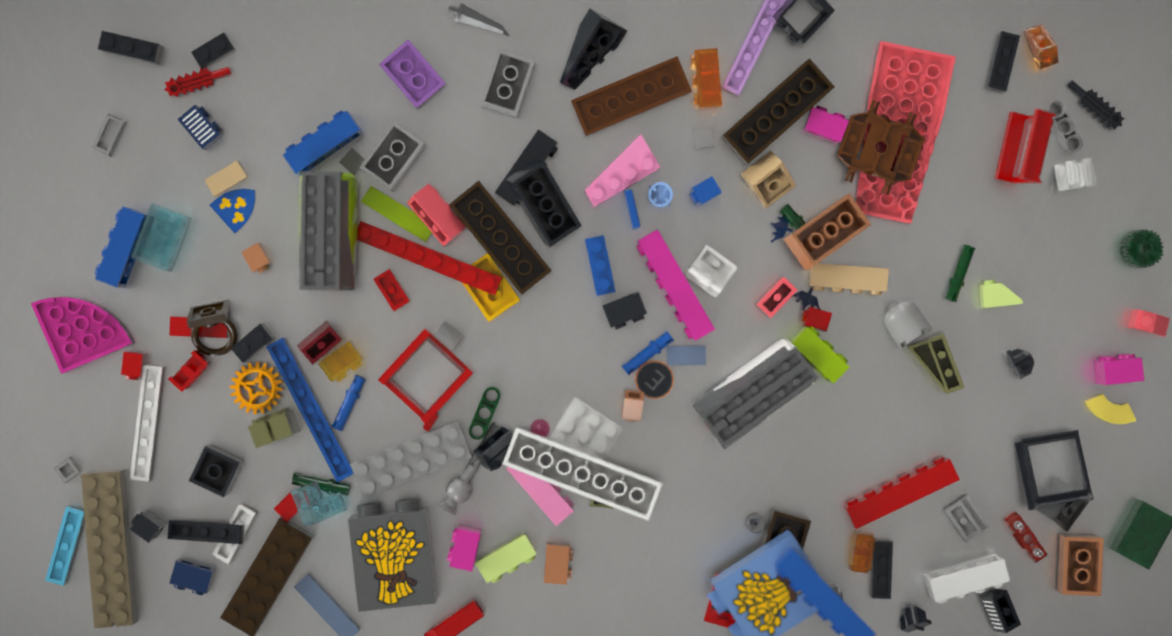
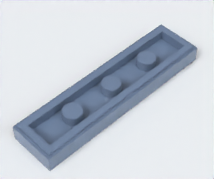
[294,573,360,636]

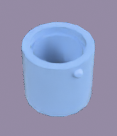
[647,182,673,208]

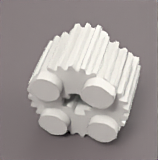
[1054,158,1097,191]

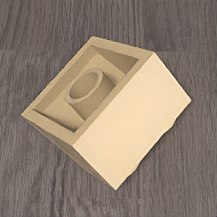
[741,151,796,209]

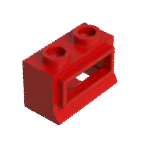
[168,350,210,392]

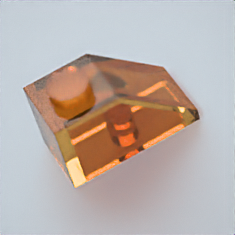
[1024,23,1059,69]

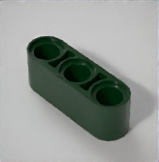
[469,386,501,440]

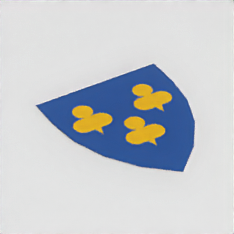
[209,189,255,234]

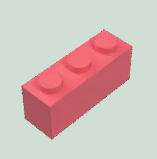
[407,184,466,246]

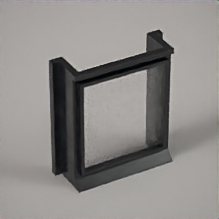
[1014,430,1094,511]

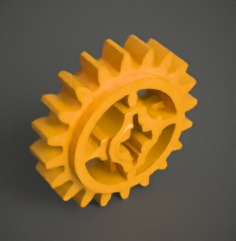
[229,361,284,415]

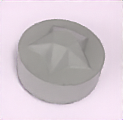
[746,514,766,534]

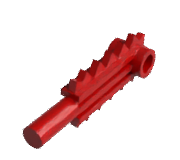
[164,67,231,97]

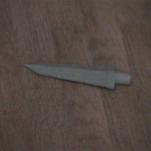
[447,3,510,36]

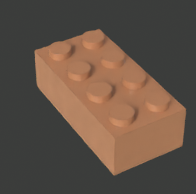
[784,193,871,271]

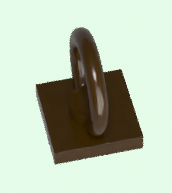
[187,300,237,357]

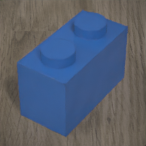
[689,176,722,206]

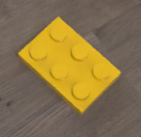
[462,253,520,322]

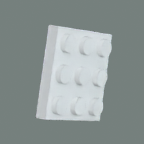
[548,397,624,460]

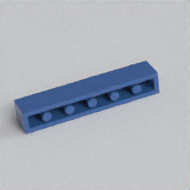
[774,548,876,636]

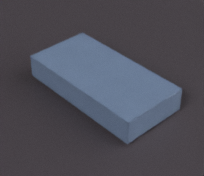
[667,346,706,365]

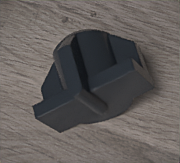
[1006,349,1035,379]
[900,605,932,633]

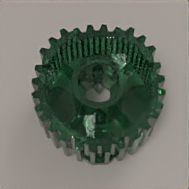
[1119,229,1164,268]

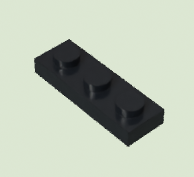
[986,31,1020,92]
[871,540,893,599]

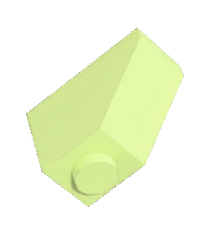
[978,280,1023,308]

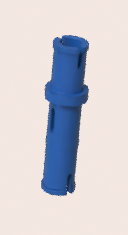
[622,331,674,375]
[331,374,366,431]

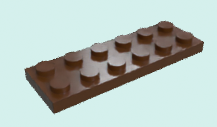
[571,56,692,136]

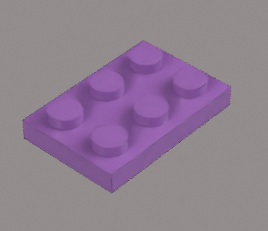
[379,40,446,109]

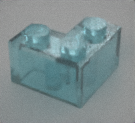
[291,481,347,527]

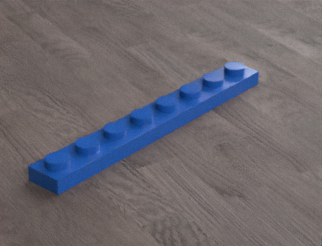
[266,337,354,482]

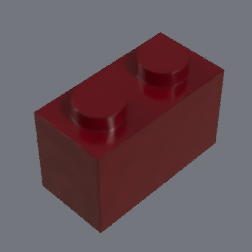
[297,321,342,365]

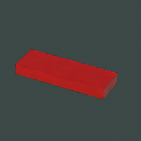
[169,316,228,338]

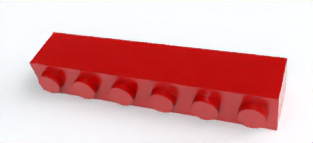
[844,456,960,529]

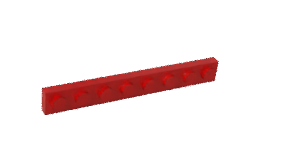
[357,221,502,296]

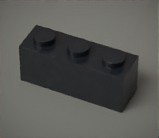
[98,31,163,65]

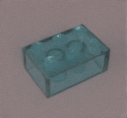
[131,203,192,272]

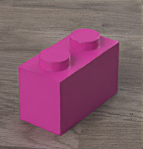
[803,105,849,143]

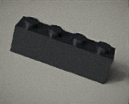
[495,129,558,206]

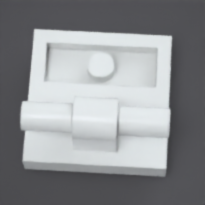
[684,245,738,298]

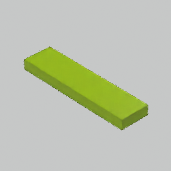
[361,186,432,242]

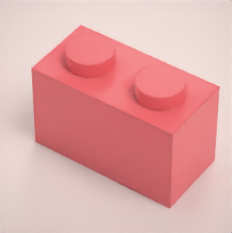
[755,277,797,318]

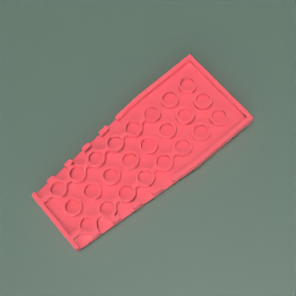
[856,41,956,224]

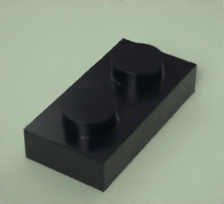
[191,32,235,69]

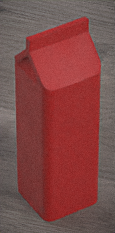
[423,598,485,636]

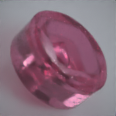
[530,419,550,437]

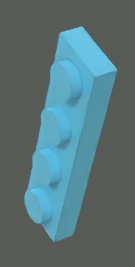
[45,506,85,586]

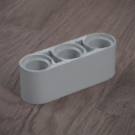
[1044,100,1083,154]

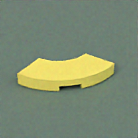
[1085,394,1136,424]

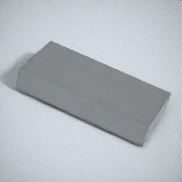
[92,114,126,156]

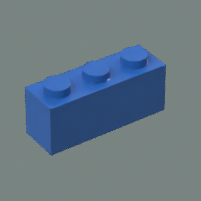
[585,235,616,296]

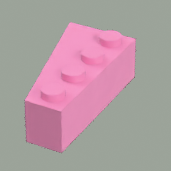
[584,135,661,208]

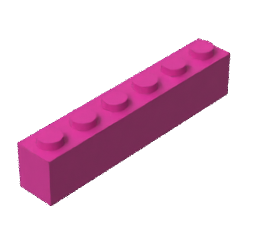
[636,229,715,341]

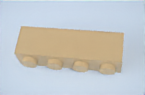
[808,263,889,295]

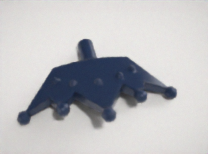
[771,215,793,243]
[792,288,821,310]

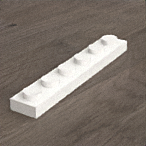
[130,365,164,482]

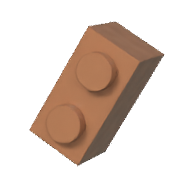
[544,542,573,585]

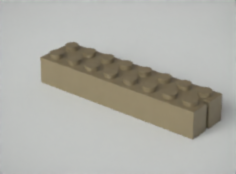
[81,469,138,628]

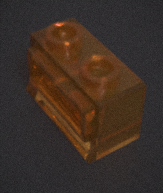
[849,530,875,573]

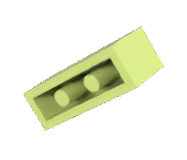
[475,532,537,583]

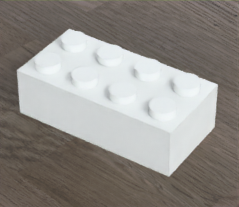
[923,554,1010,604]

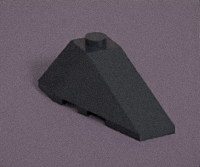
[560,8,628,90]

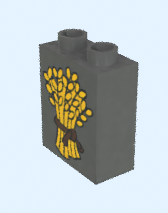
[348,498,438,612]

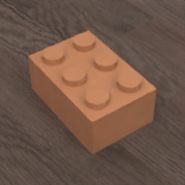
[1057,534,1104,596]

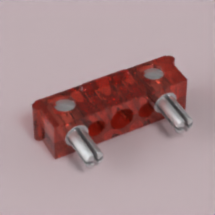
[1004,511,1048,563]

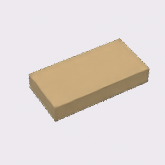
[204,161,248,197]

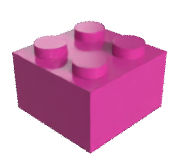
[1093,353,1145,385]
[447,524,482,571]

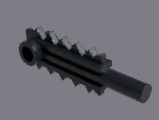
[1067,80,1125,130]

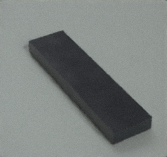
[167,520,244,544]

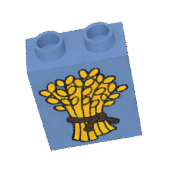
[707,530,819,636]

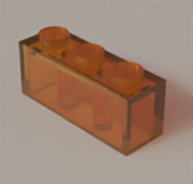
[690,48,722,109]

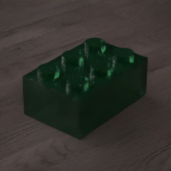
[1109,499,1172,570]

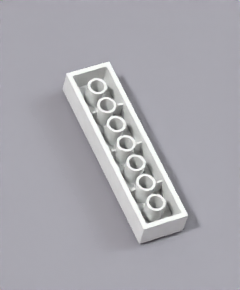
[503,427,663,521]

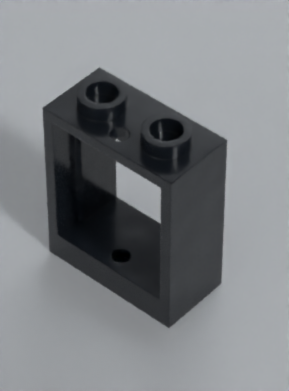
[772,0,835,44]

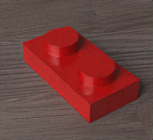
[373,269,410,311]

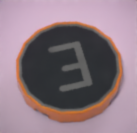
[635,361,674,399]

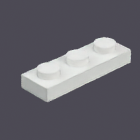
[212,504,257,564]

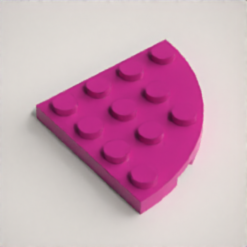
[31,297,133,374]

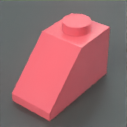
[1127,309,1170,337]

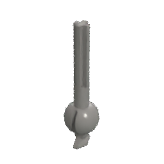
[439,423,501,515]

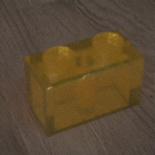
[318,341,364,382]

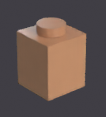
[241,243,272,274]
[622,390,644,422]

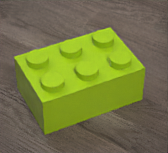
[790,326,849,384]

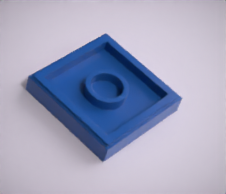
[624,189,640,230]

